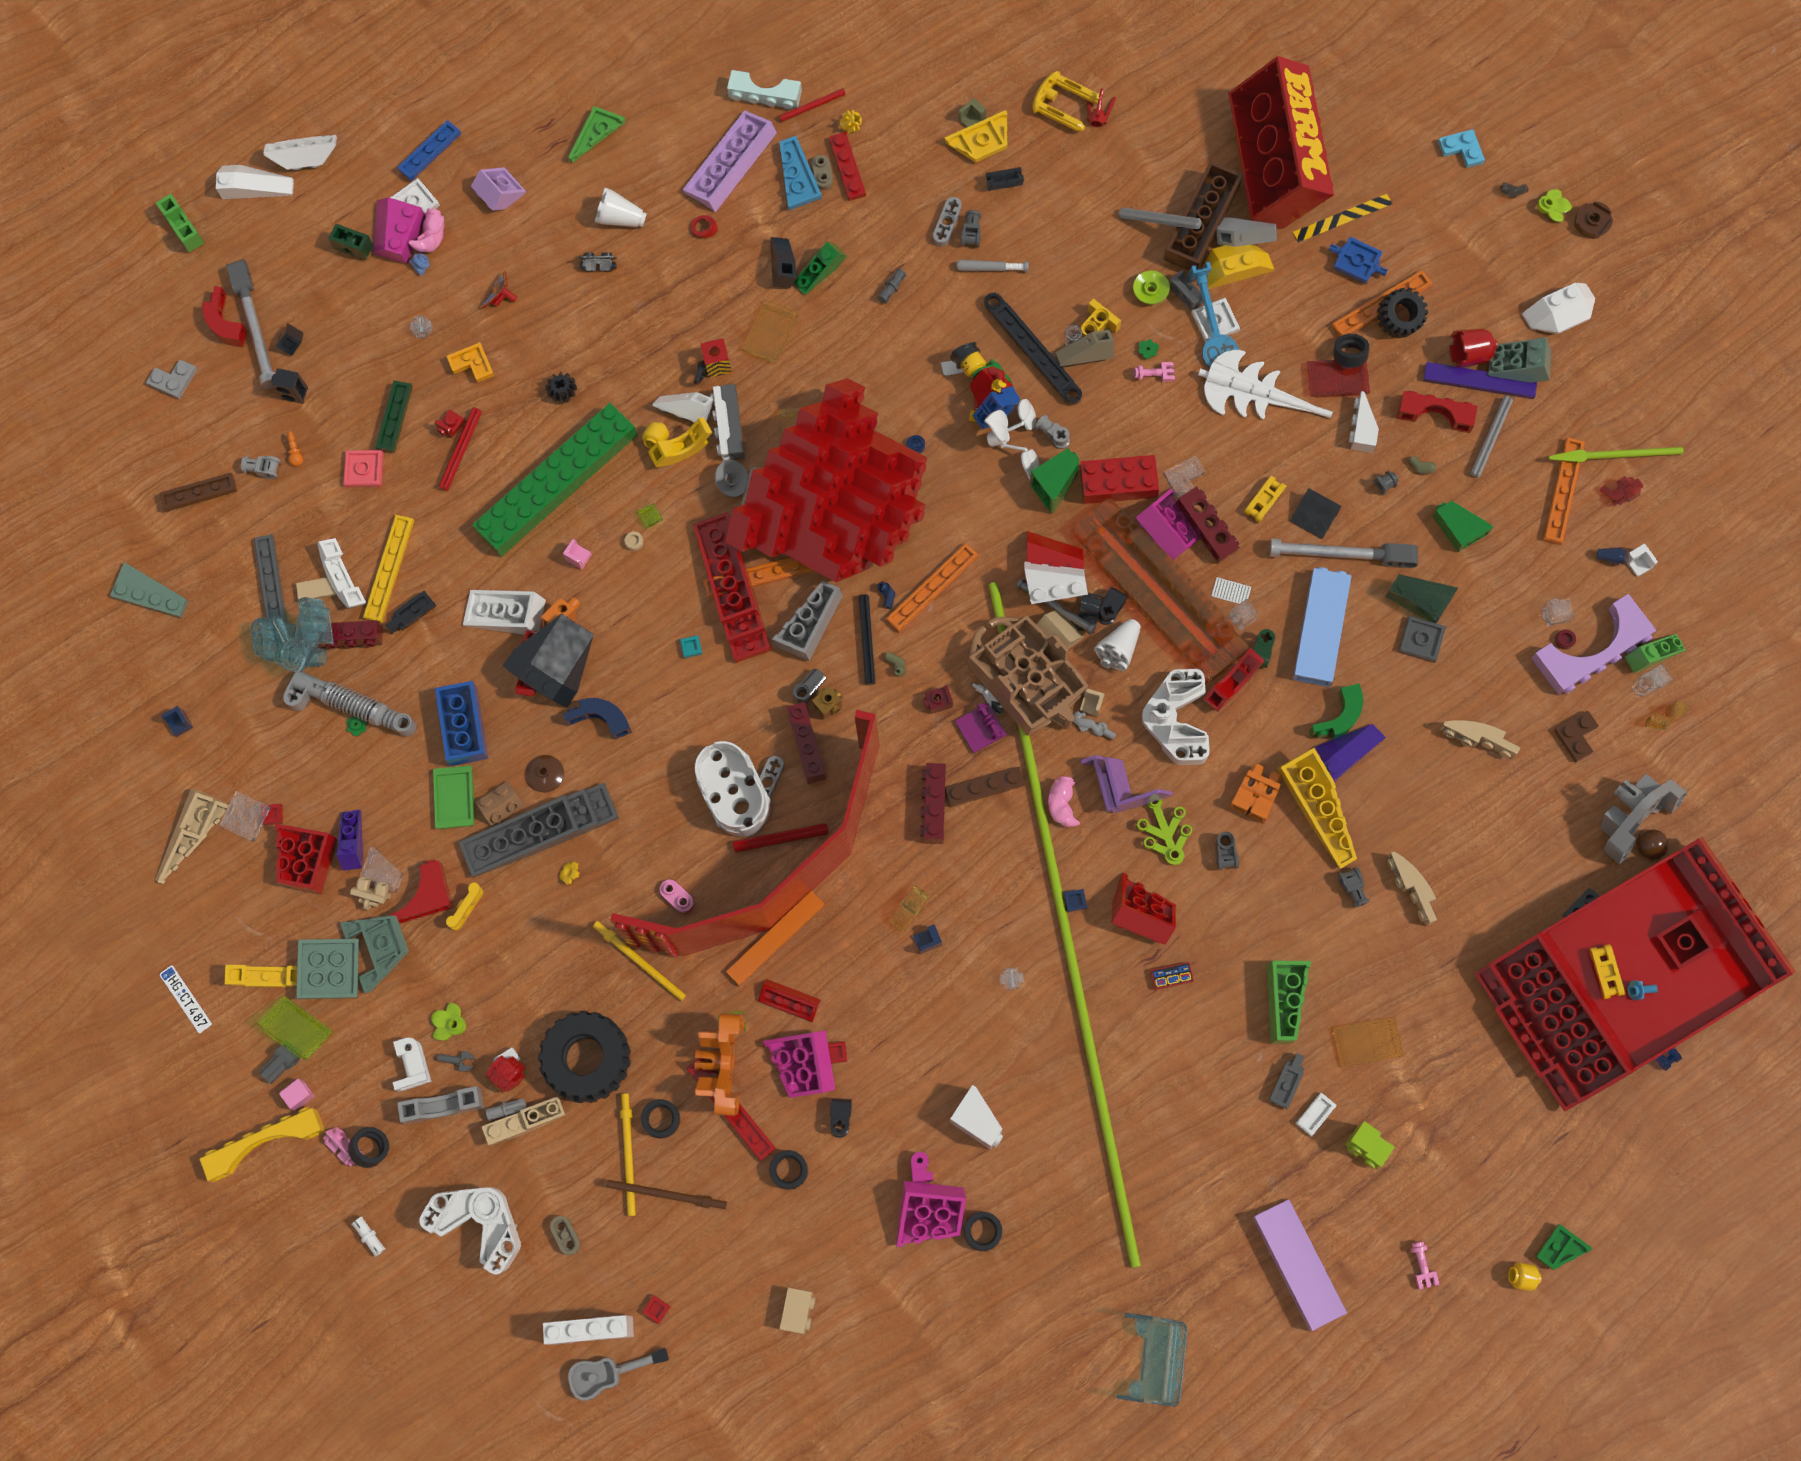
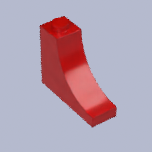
[391,860,453,924]

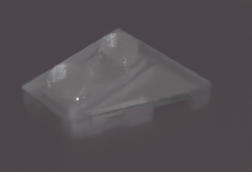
[360,846,403,893]

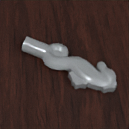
[1073,712,1117,741]

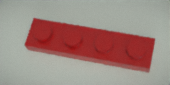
[829,132,866,201]

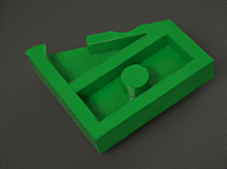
[1535,1224,1592,1270]

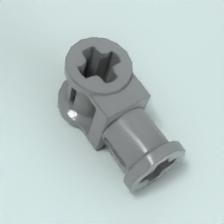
[1035,415,1070,449]
[241,456,281,479]

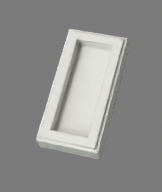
[1295,1093,1337,1137]

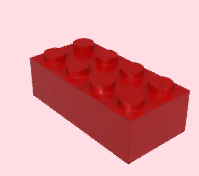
[1079,455,1159,504]

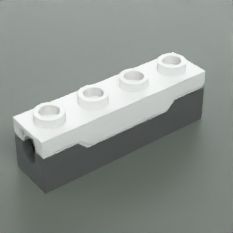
[710,384,745,462]

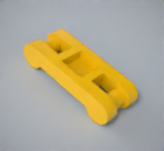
[1244,476,1287,523]
[446,883,483,931]
[1589,944,1625,999]

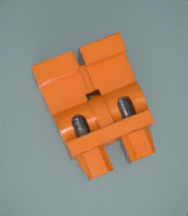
[1229,763,1281,824]

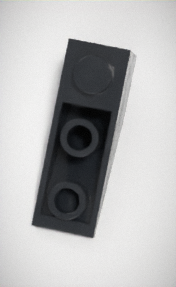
[770,237,796,288]

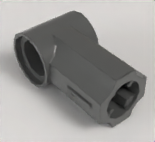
[793,668,827,704]
[259,1043,301,1084]

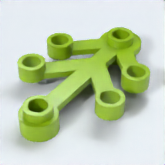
[1137,799,1192,865]

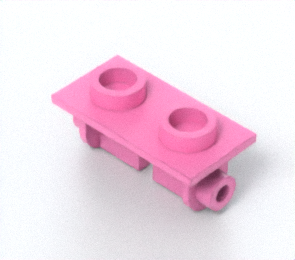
[323,1127,364,1167]

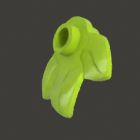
[1537,189,1572,222]
[431,1003,466,1041]

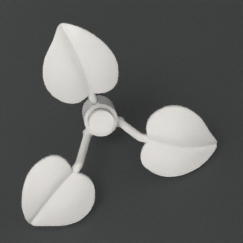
[984,399,1039,480]

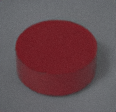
[1555,629,1576,650]

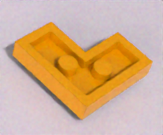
[446,342,495,382]

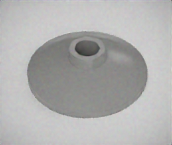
[715,460,749,497]

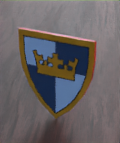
[480,271,517,309]

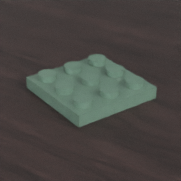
[297,939,359,1000]

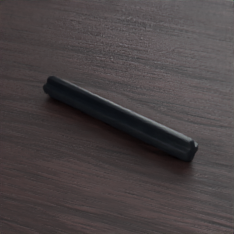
[859,594,875,685]

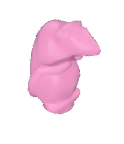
[408,208,445,252]
[1048,776,1080,827]

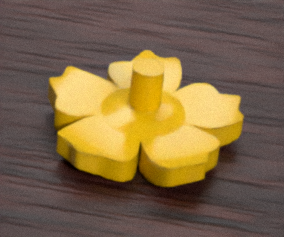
[559,862,580,885]

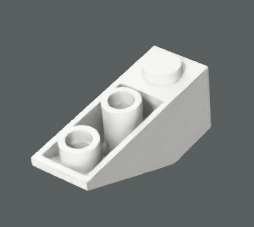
[1349,391,1379,453]
[652,392,713,423]

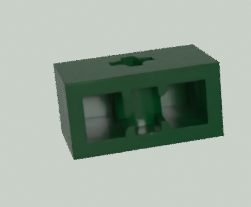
[328,224,373,260]

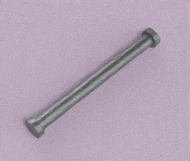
[1016,578,1096,635]

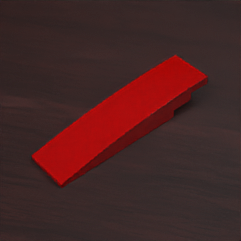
[693,512,772,663]

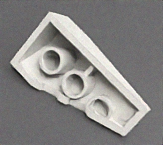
[216,165,294,199]

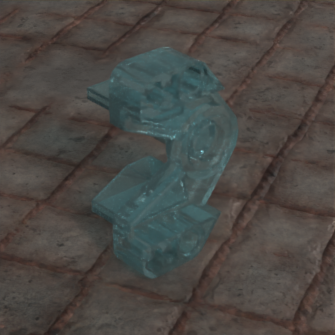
[251,597,333,672]

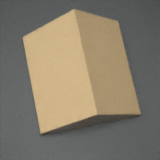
[1036,611,1084,649]

